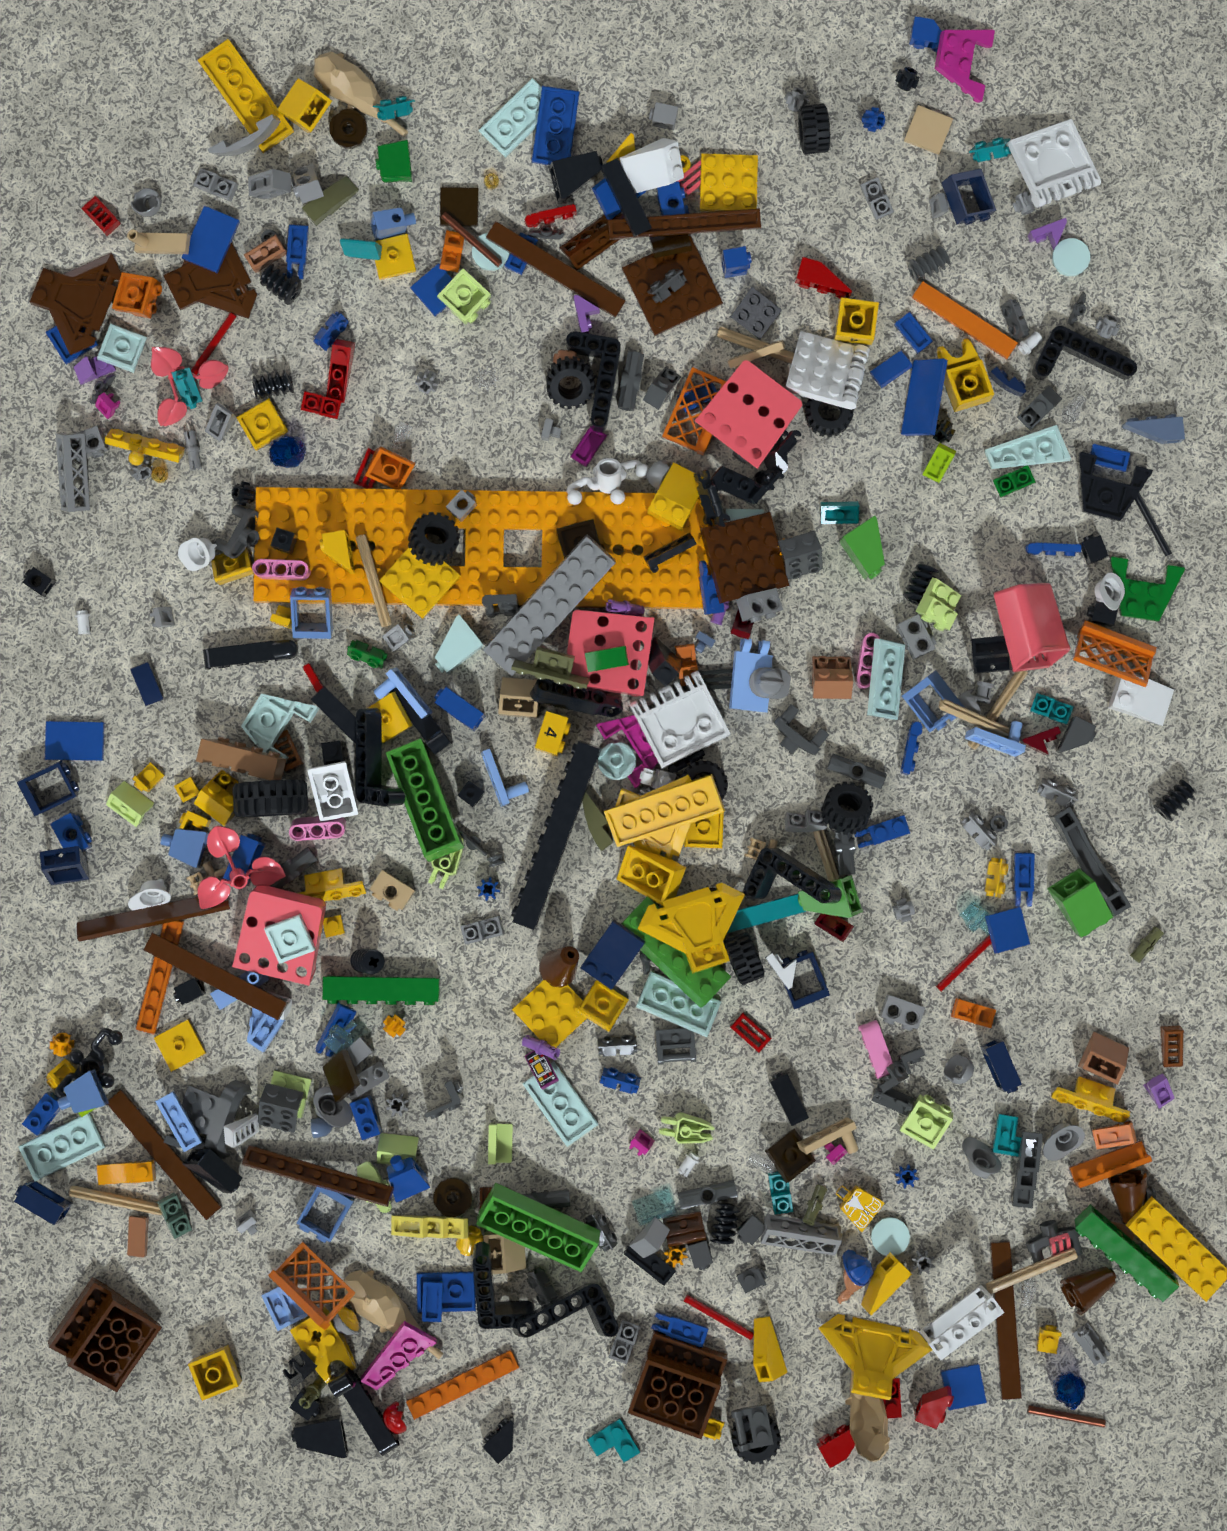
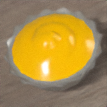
[333,1303,362,1336]

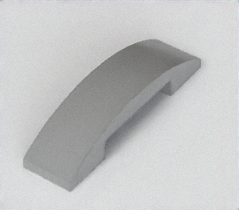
[208,115,281,156]

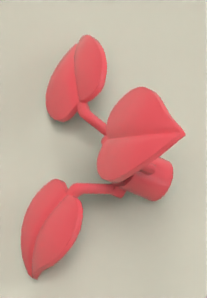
[151,347,229,426]
[197,825,286,909]

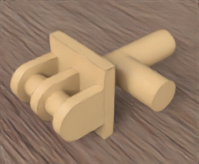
[744,838,778,860]
[186,861,227,896]

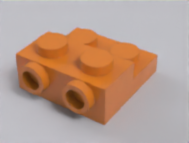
[112,272,162,319]

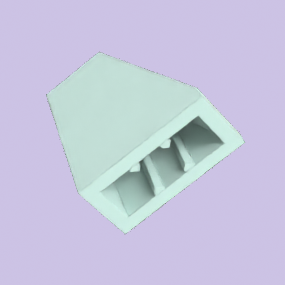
[435,615,484,674]

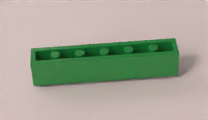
[322,976,440,1005]
[1074,1204,1179,1302]

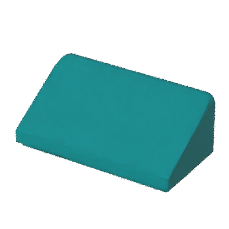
[340,238,382,260]
[820,501,860,524]

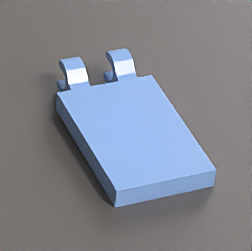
[729,638,773,713]

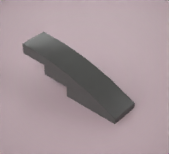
[1012,1131,1043,1208]

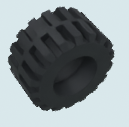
[798,103,830,155]
[546,356,594,409]
[804,398,854,437]
[408,512,460,566]
[681,760,728,800]
[821,782,873,835]
[724,932,765,985]
[731,1414,781,1465]

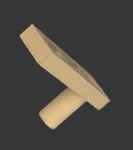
[127,229,191,254]
[727,340,785,369]
[797,1117,859,1154]

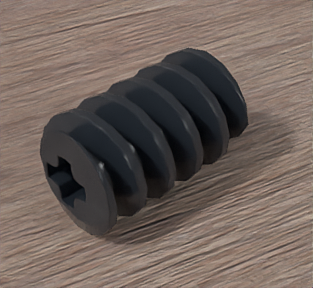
[260,264,302,305]
[252,370,294,399]
[903,564,939,606]
[1153,779,1195,822]
[350,949,385,974]
[710,1201,740,1245]

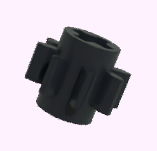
[895,67,920,91]
[933,419,956,443]
[231,481,256,506]

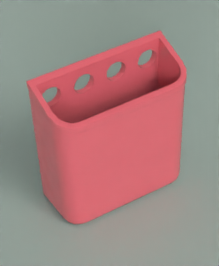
[694,360,802,469]
[994,583,1071,672]
[567,610,654,697]
[232,885,326,986]

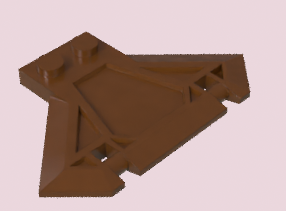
[163,242,257,319]
[29,253,121,355]

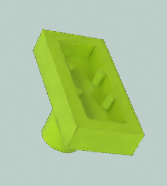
[922,443,956,483]

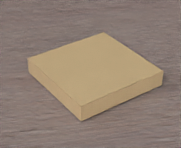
[904,105,953,155]

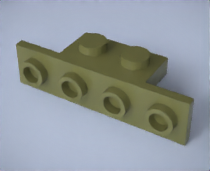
[511,647,590,689]

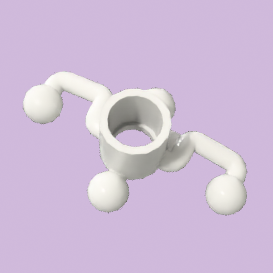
[567,458,649,505]

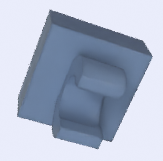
[695,631,715,653]

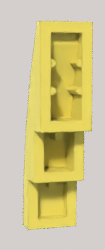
[391,1215,468,1239]

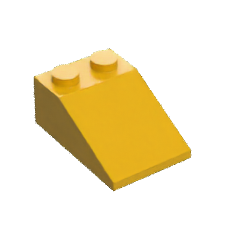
[647,462,704,531]
[616,845,686,906]

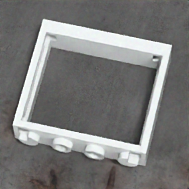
[920,1285,1004,1360]

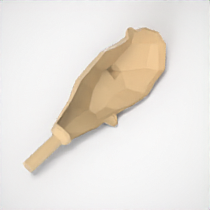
[314,52,408,137]
[344,1270,444,1359]
[845,1372,890,1462]

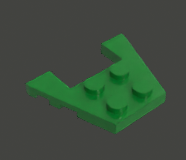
[1110,557,1185,622]

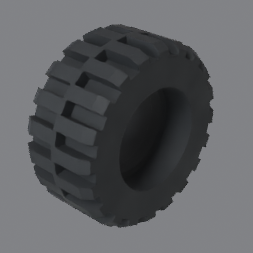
[233,779,308,817]

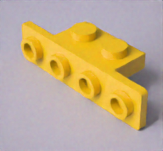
[299,868,366,901]
[1051,1076,1131,1123]

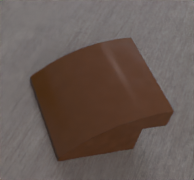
[48,1277,162,1392]
[628,1330,728,1439]

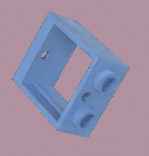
[290,587,333,639]
[902,670,964,732]
[296,1187,355,1243]

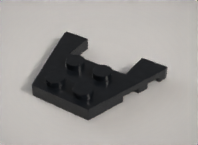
[1079,451,1153,522]

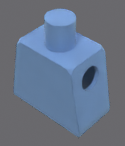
[371,208,416,241]
[160,829,209,868]
[57,1070,109,1113]

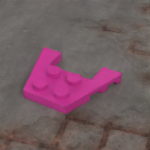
[934,30,995,103]
[596,715,658,789]

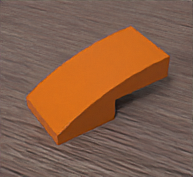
[440,230,464,273]
[675,644,698,686]
[951,998,996,1028]

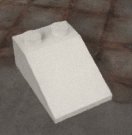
[620,138,684,193]
[1108,670,1174,726]
[307,761,359,822]

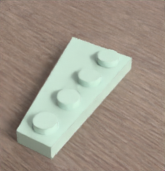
[984,425,1071,469]

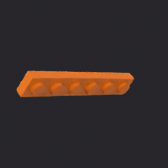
[406,1349,519,1420]

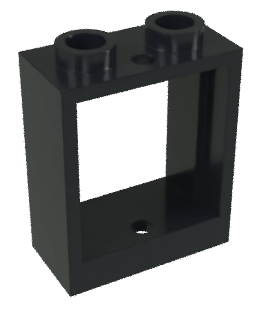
[971,636,1012,674]

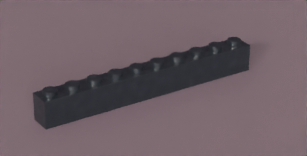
[511,740,602,930]

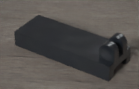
[643,533,696,573]
[623,1238,676,1286]

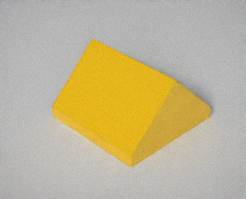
[211,547,254,585]

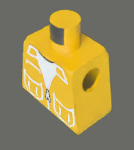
[835,1185,885,1232]

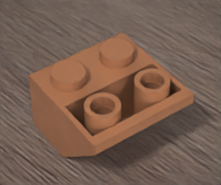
[812,656,853,699]
[1078,1031,1129,1085]

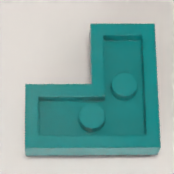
[992,1113,1022,1157]
[587,1418,640,1463]

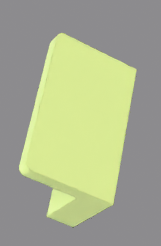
[106,781,154,827]
[488,1123,513,1165]
[377,1133,419,1165]

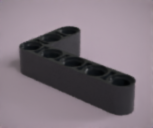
[1032,326,1137,380]
[566,331,621,433]
[382,682,453,757]
[355,708,405,807]
[743,848,842,903]
[473,1242,535,1329]
[512,1283,619,1338]
[328,1366,400,1456]

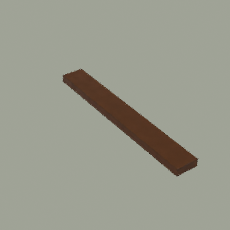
[608,208,761,240]
[486,221,625,318]
[77,896,230,942]
[144,933,288,1020]
[107,1090,222,1220]
[242,1145,394,1207]
[990,1241,1022,1400]

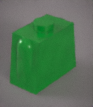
[375,140,412,183]

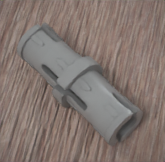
[183,431,202,471]

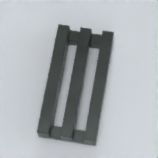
[699,669,733,690]

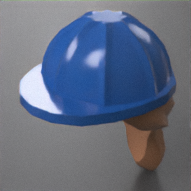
[837,1250,873,1304]

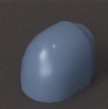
[311,1117,333,1138]

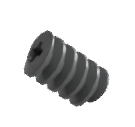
[908,246,951,283]

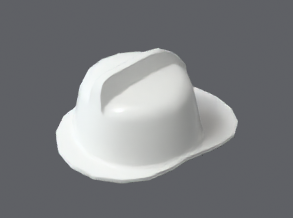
[178,538,217,571]
[1095,573,1125,610]
[128,878,171,911]

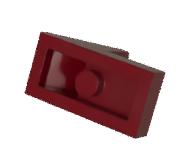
[730,608,754,640]
[1020,726,1061,755]
[814,913,854,943]

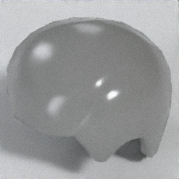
[131,188,162,217]
[647,460,672,489]
[958,689,981,714]
[944,1054,974,1084]

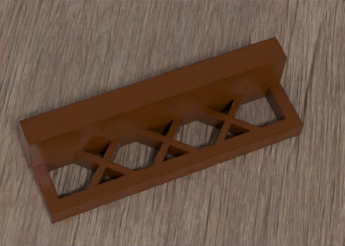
[559,214,624,271]

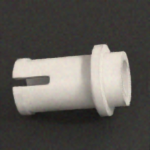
[1018,332,1043,355]
[75,610,91,635]
[677,1151,700,1177]

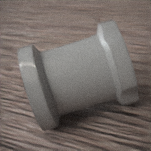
[976,681,994,704]

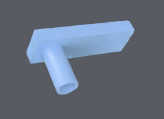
[374,667,432,719]
[965,721,1026,757]
[481,749,529,807]
[210,963,270,1010]
[155,1091,202,1152]

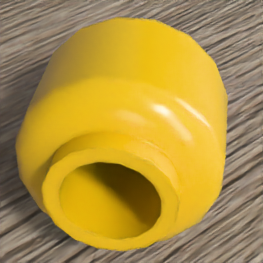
[456,1225,483,1256]

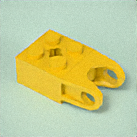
[937,338,995,412]
[290,1306,357,1384]

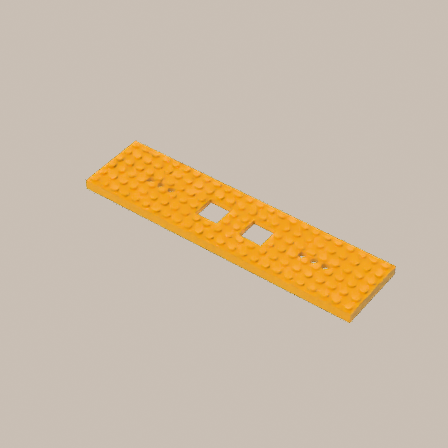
[253,487,714,609]

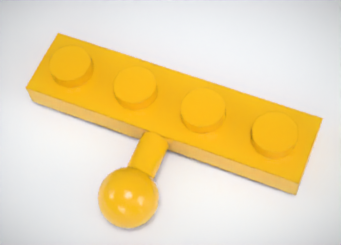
[105,428,185,466]

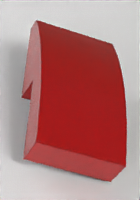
[300,391,342,419]

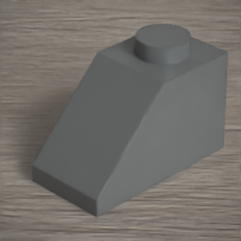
[1056,716,1097,753]

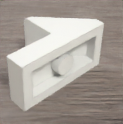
[765,953,797,989]

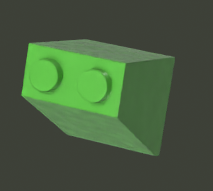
[839,516,885,580]
[1047,869,1113,938]
[798,875,863,918]

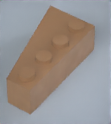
[196,736,286,780]

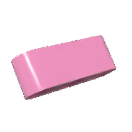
[252,559,311,580]
[855,633,880,689]
[289,816,346,841]
[858,1020,893,1079]

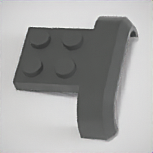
[182,1080,252,1159]

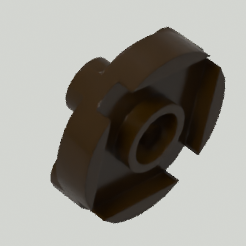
[329,109,368,149]
[433,1177,472,1217]

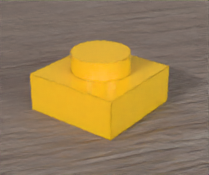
[174,777,200,803]
[323,915,345,938]

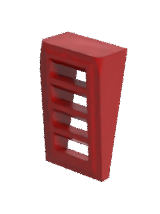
[81,196,121,236]

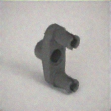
[214,505,259,559]
[773,704,829,756]
[1026,1220,1083,1263]

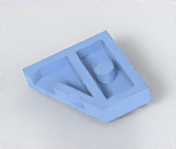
[247,1008,285,1052]
[261,1286,308,1331]

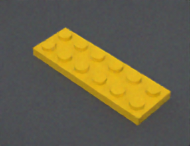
[197,39,294,153]
[604,774,725,847]
[1125,1197,1227,1302]

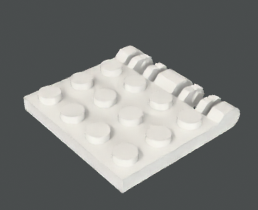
[1007,119,1101,208]
[785,331,870,410]
[629,671,731,769]

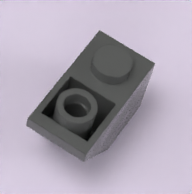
[643,367,681,410]
[1017,386,1062,430]

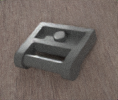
[482,594,520,618]
[655,1028,696,1065]
[731,1404,773,1451]

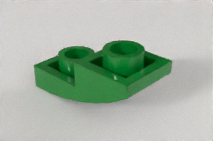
[993,465,1036,498]
[585,646,629,672]

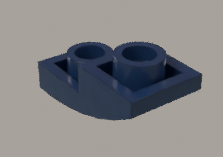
[988,367,1027,397]
[130,662,163,706]

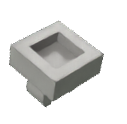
[929,193,950,218]
[541,418,561,442]
[150,607,175,628]
[235,1209,258,1236]

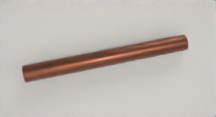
[441,212,502,268]
[1027,1405,1106,1428]

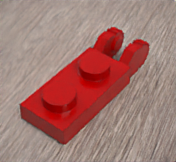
[524,204,577,228]

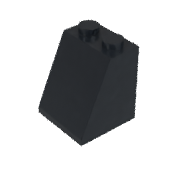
[549,151,603,205]

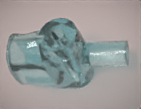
[959,901,990,936]
[323,1020,357,1054]

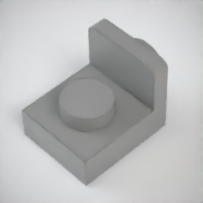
[382,621,417,652]

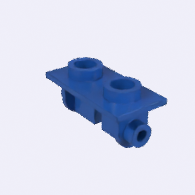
[313,311,349,351]
[600,1067,641,1094]

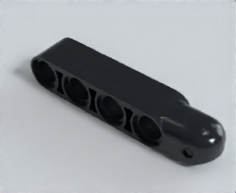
[203,639,298,670]
[530,679,623,717]

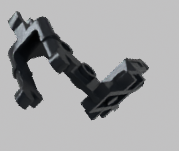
[694,430,801,527]

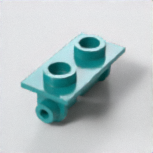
[373,96,415,121]
[969,137,1011,162]
[171,367,203,409]

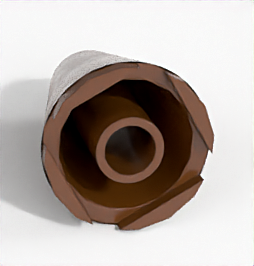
[539,946,579,987]
[1108,1169,1148,1223]
[1060,1267,1117,1315]

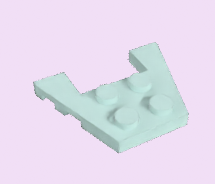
[241,694,320,761]

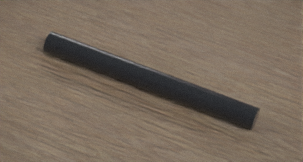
[1134,493,1172,557]

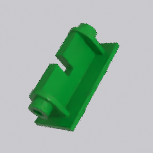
[347,640,388,669]

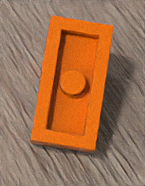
[1092,1121,1137,1149]

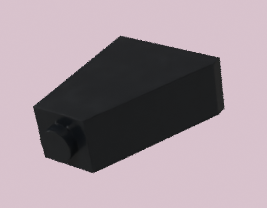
[642,636,683,687]
[769,1071,809,1126]
[182,1149,242,1193]
[291,1415,349,1458]

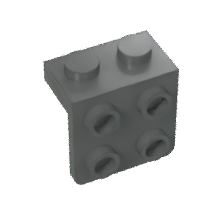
[778,530,823,580]
[424,1077,464,1119]
[258,1083,304,1133]

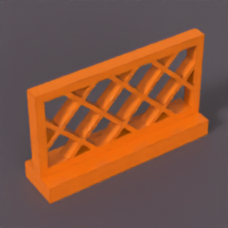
[662,367,728,456]
[1073,620,1157,687]
[268,1242,355,1331]

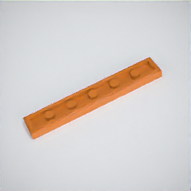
[912,281,1018,359]
[136,920,184,1034]

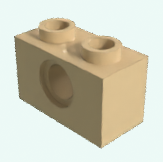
[369,870,416,911]

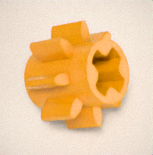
[383,1014,406,1038]
[50,1033,75,1057]
[664,1245,688,1267]

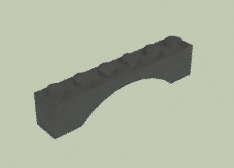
[1050,807,1131,916]

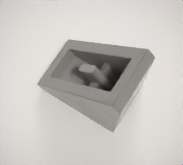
[205,402,237,442]
[629,1216,670,1258]

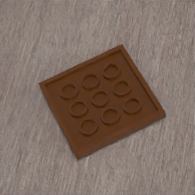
[622,236,723,337]
[700,512,790,604]

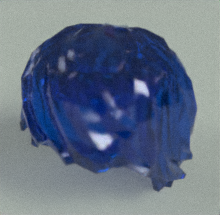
[269,435,307,468]
[1052,1371,1086,1410]

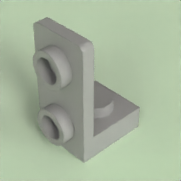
[348,1061,389,1100]

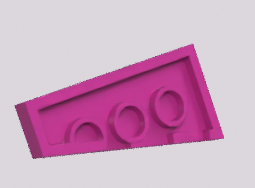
[361,1321,437,1390]

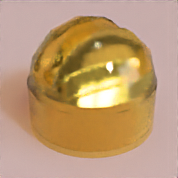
[484,173,499,190]
[151,467,168,483]

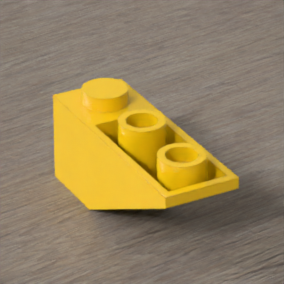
[861,1252,912,1315]
[753,1316,788,1382]

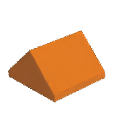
[365,446,415,489]

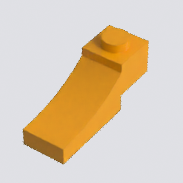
[97,1160,156,1185]

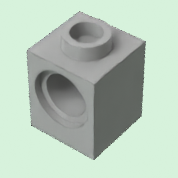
[649,102,678,130]
[446,489,477,522]
[347,1036,374,1067]

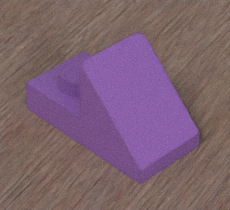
[1028,218,1067,250]
[573,295,600,334]
[73,356,116,385]
[1143,1073,1175,1109]

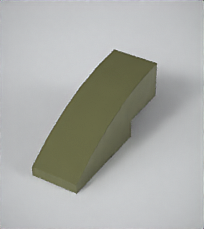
[302,176,359,226]
[583,793,614,852]

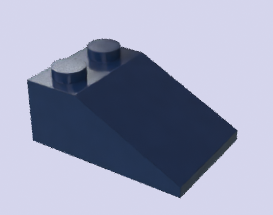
[580,920,646,990]

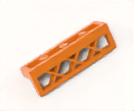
[1069,1141,1152,1188]

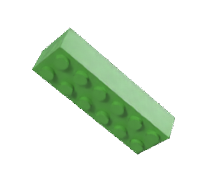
[386,738,464,862]
[621,896,731,1008]
[476,1183,600,1272]

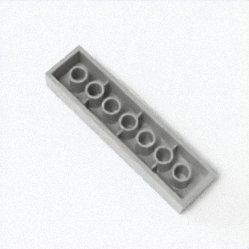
[483,534,616,676]

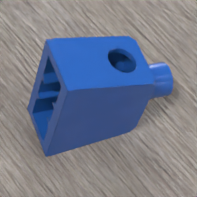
[386,1155,430,1203]

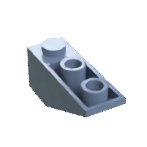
[1122,414,1185,444]

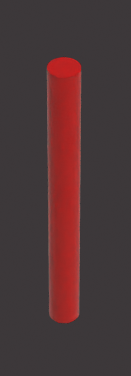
[191,313,236,375]
[936,935,992,992]
[683,1295,754,1340]

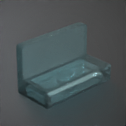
[632,1189,676,1225]

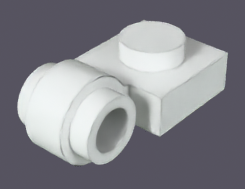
[639,768,676,789]

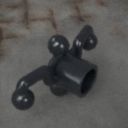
[55,1028,123,1108]

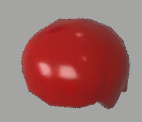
[383,1401,407,1434]

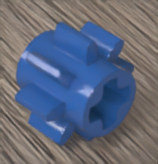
[862,107,885,132]
[476,877,501,901]
[894,1164,919,1189]

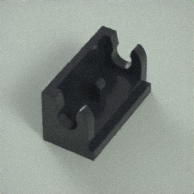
[283,1350,317,1387]

